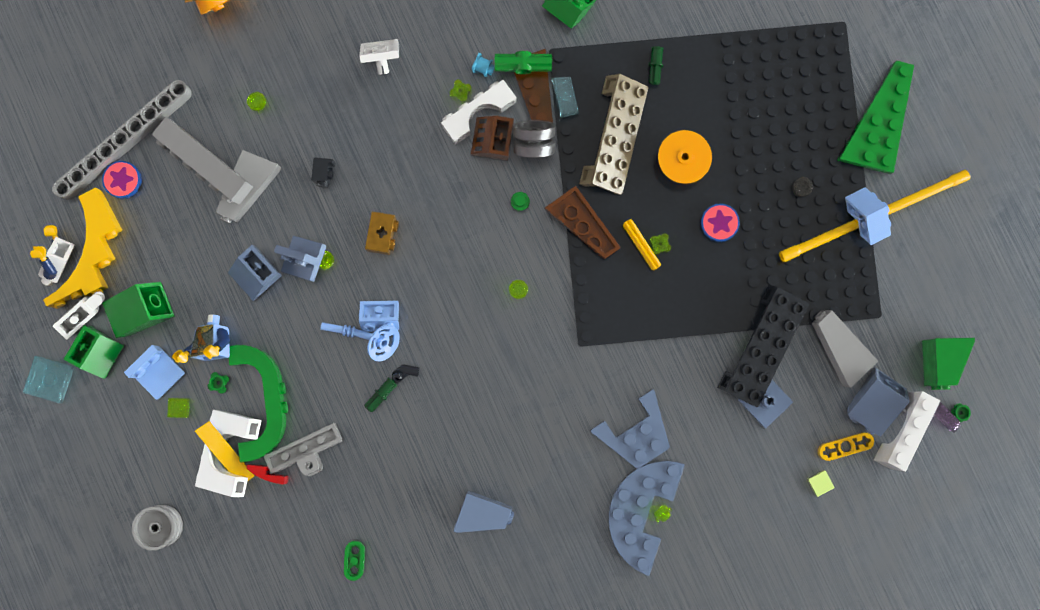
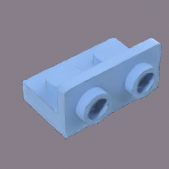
[359,301,399,332]

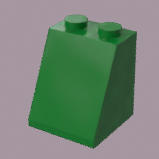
[102,282,175,338]
[922,338,975,390]

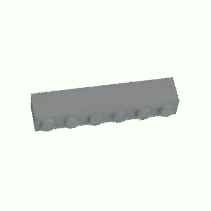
[152,117,253,205]

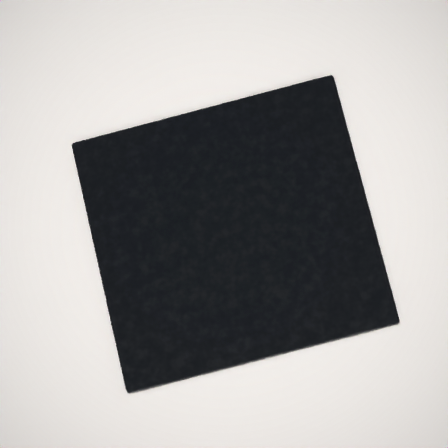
[549,22,882,347]

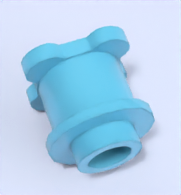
[471,53,495,77]

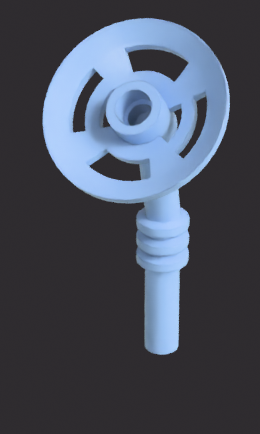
[321,322,399,361]

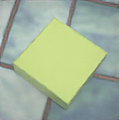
[807,470,835,497]

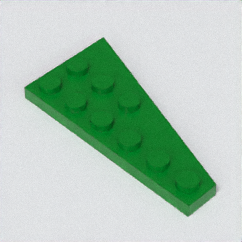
[837,61,914,174]

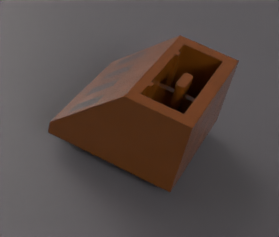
[471,116,514,161]

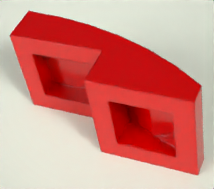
[246,464,288,485]

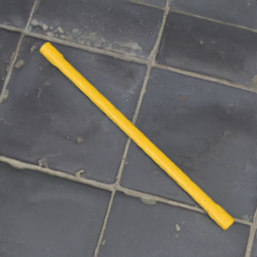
[779,170,970,262]

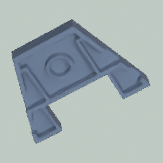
[590,389,670,469]

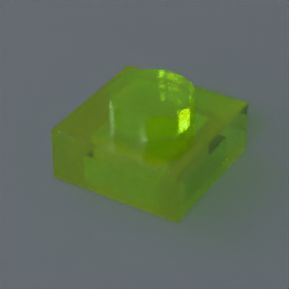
[167,398,190,418]

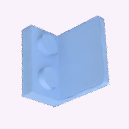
[124,345,185,400]

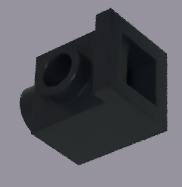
[311,157,336,187]

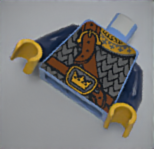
[172,315,231,363]

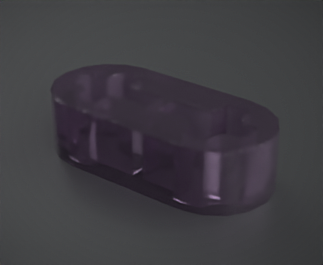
[934,402,962,433]

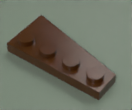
[513,49,553,123]
[544,186,621,259]

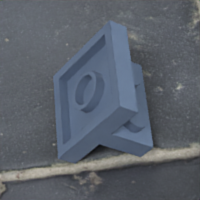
[274,236,326,282]

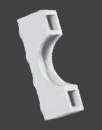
[441,80,517,145]

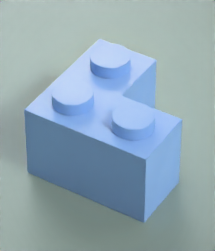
[845,187,891,245]

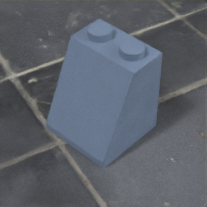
[847,367,910,437]
[453,491,514,533]

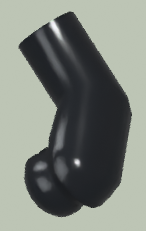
[392,364,420,383]

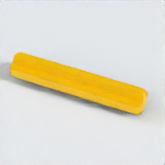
[623,219,661,270]

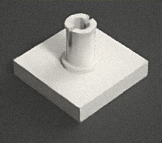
[359,39,399,75]

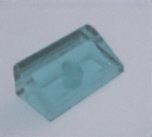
[552,77,579,118]

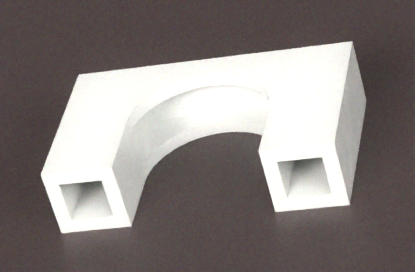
[874,391,940,472]
[195,410,262,497]

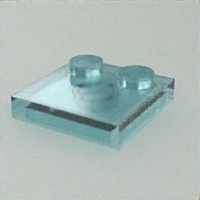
[23,356,74,403]

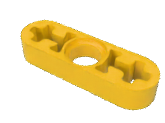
[817,432,874,461]

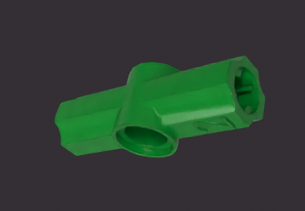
[495,51,552,74]

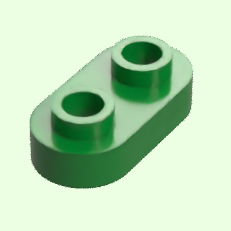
[344,540,365,581]

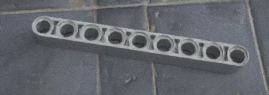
[52,80,192,200]

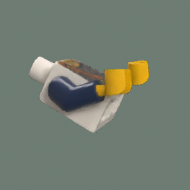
[30,225,75,286]

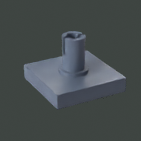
[738,380,793,429]

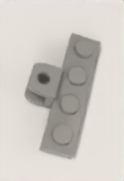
[264,423,343,476]

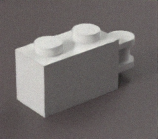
[53,291,105,340]

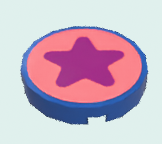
[102,161,142,199]
[701,204,740,242]

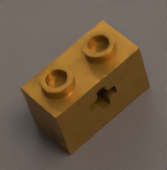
[365,211,399,255]

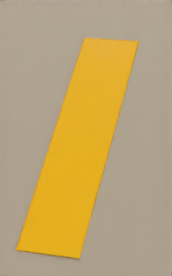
[195,421,255,481]

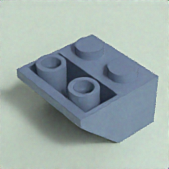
[228,245,282,301]

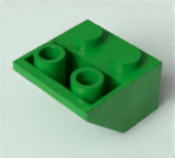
[542,0,596,29]
[64,325,125,379]

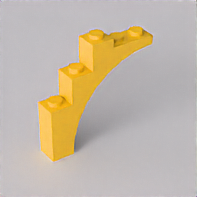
[43,188,122,309]

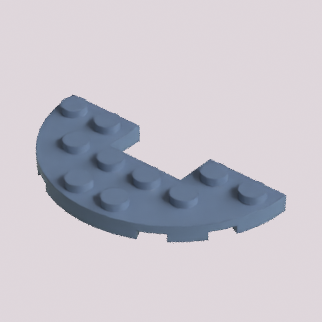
[608,461,685,576]

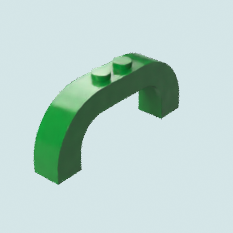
[228,345,288,462]

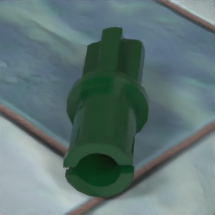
[648,46,664,85]
[364,377,397,412]

